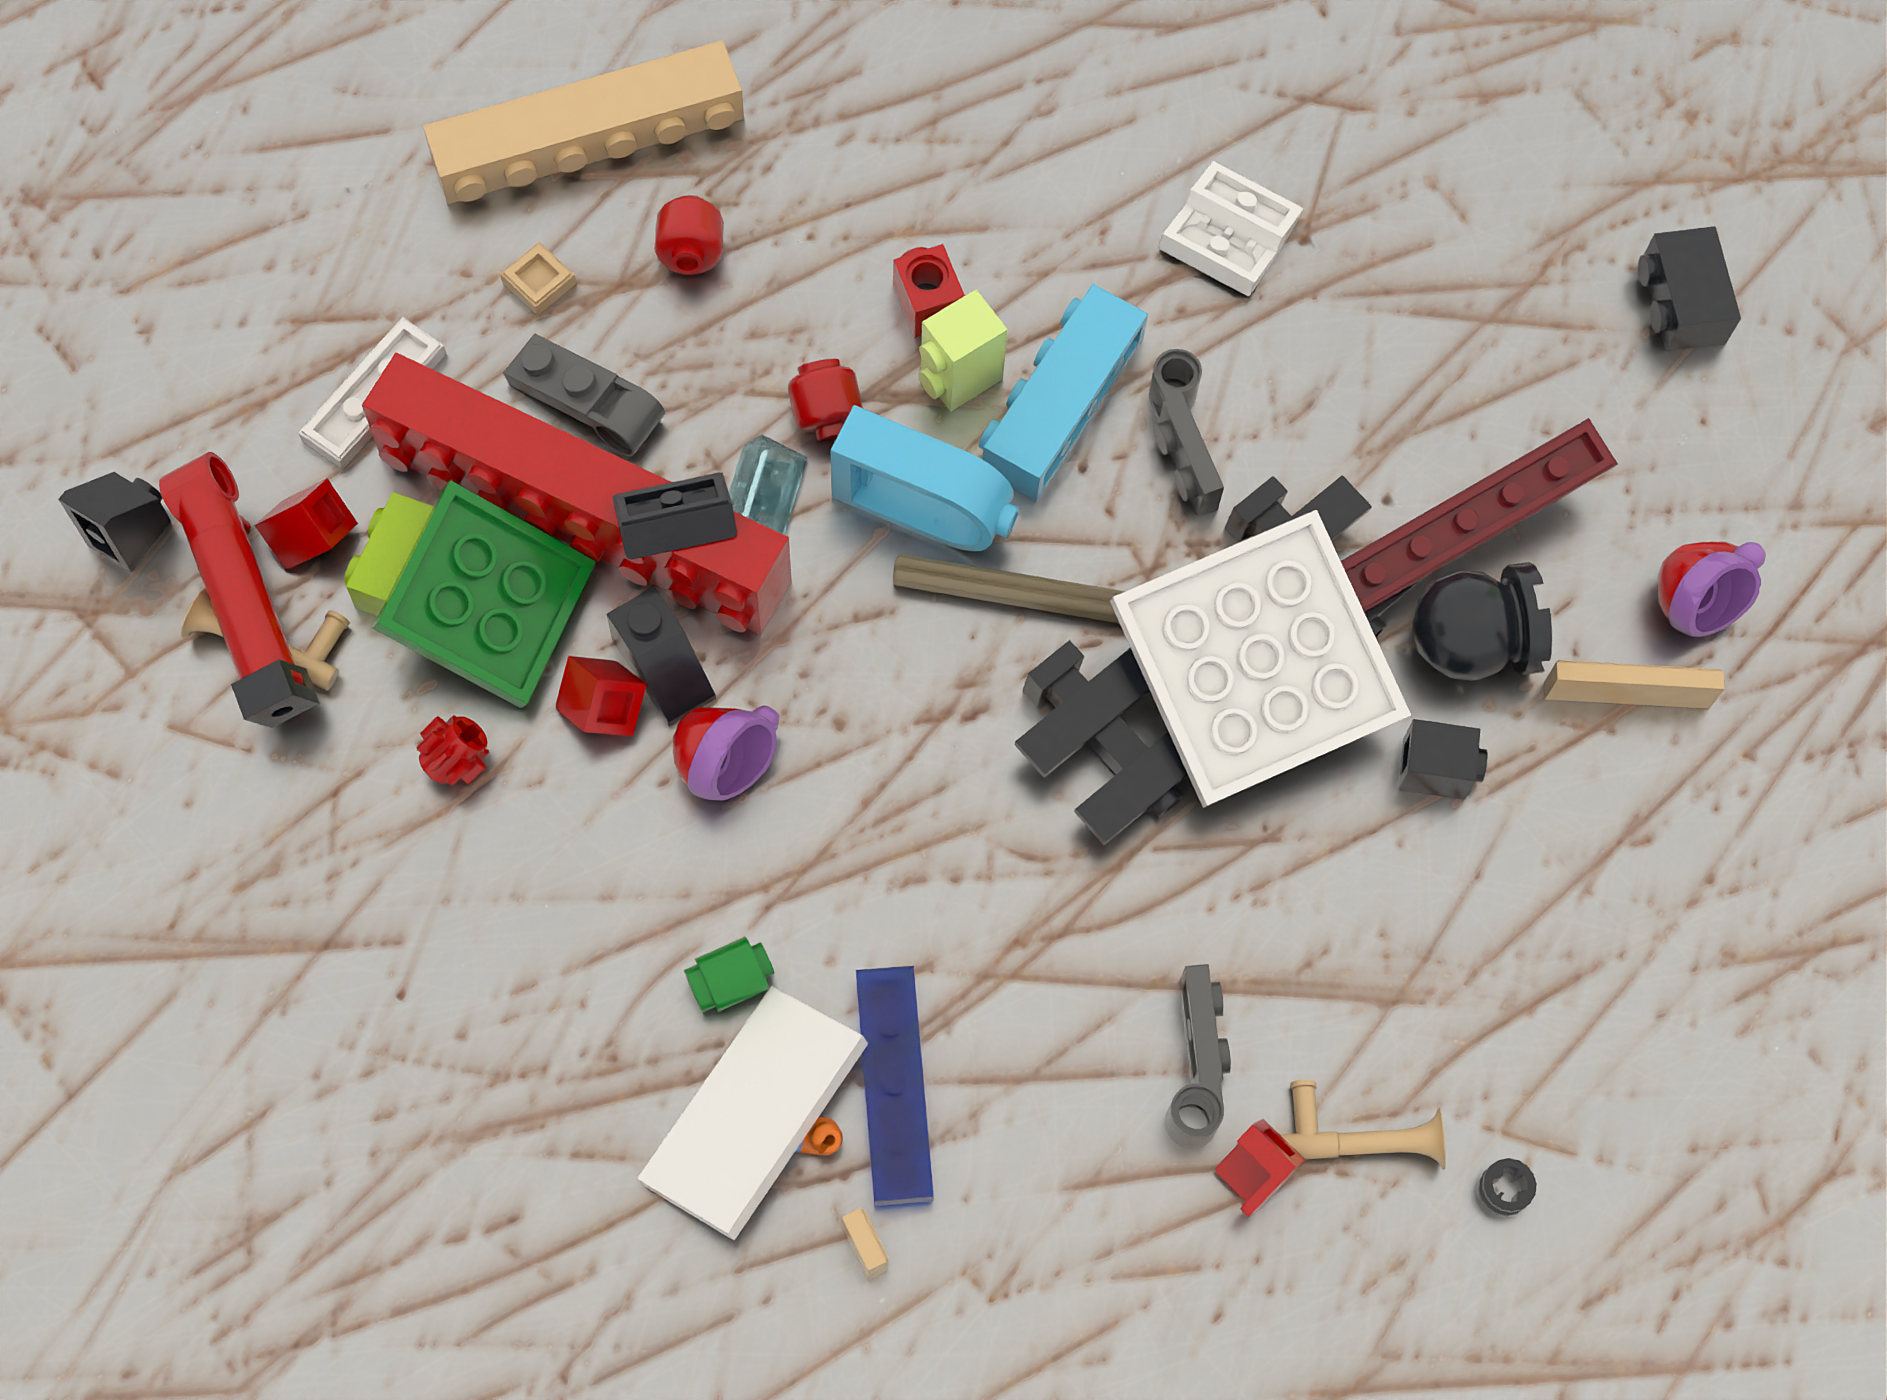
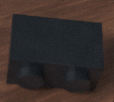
[1638,226,1741,351]

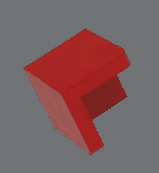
[254,478,358,569]
[556,656,647,736]
[1216,1118,1306,1217]

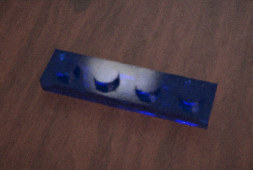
[856,966,934,1206]

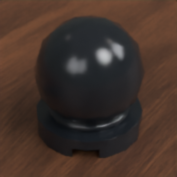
[1412,562,1552,681]

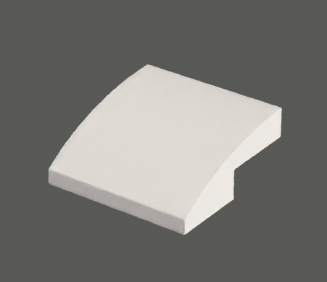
[1158,161,1304,297]

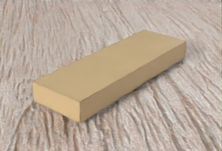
[1544,660,1725,709]

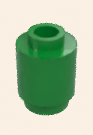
[684,936,775,1013]

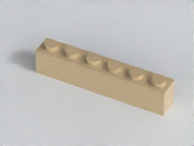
[423,40,744,205]

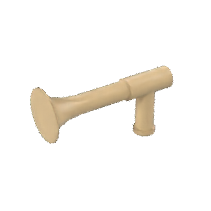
[181,587,350,691]
[1280,1079,1446,1170]

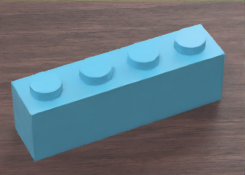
[979,284,1148,502]

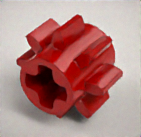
[416,715,489,786]

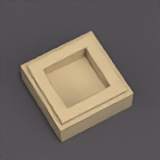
[500,242,577,316]
[842,1207,889,1281]

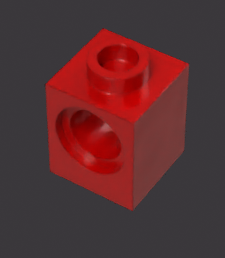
[893,244,965,338]

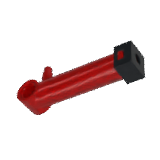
[159,452,320,728]

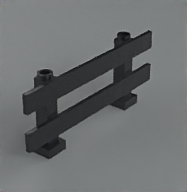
[1014,475,1423,845]

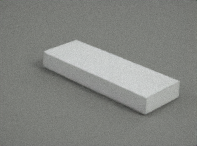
[298,317,446,469]

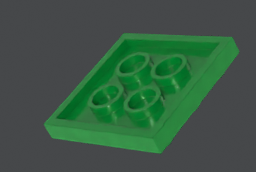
[372,480,596,708]

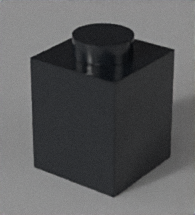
[1398,719,1488,800]

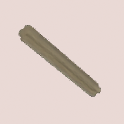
[893,554,1125,623]

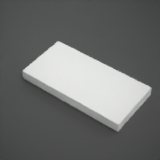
[637,986,868,1241]

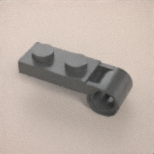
[503,333,665,457]
[1149,349,1224,517]
[1165,964,1231,1149]

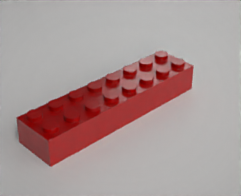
[362,352,792,635]

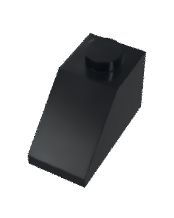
[58,472,171,572]
[606,586,716,726]

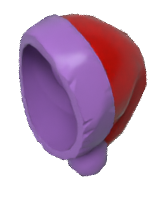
[1658,541,1766,637]
[673,705,780,801]

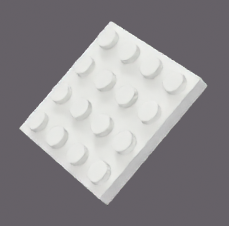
[1110,510,1411,808]

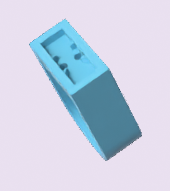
[830,405,1020,551]

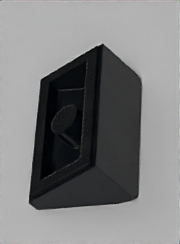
[612,472,737,560]

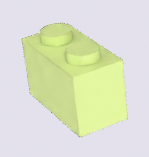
[918,289,1008,412]

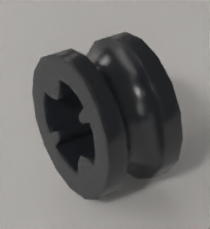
[1478,1158,1537,1217]

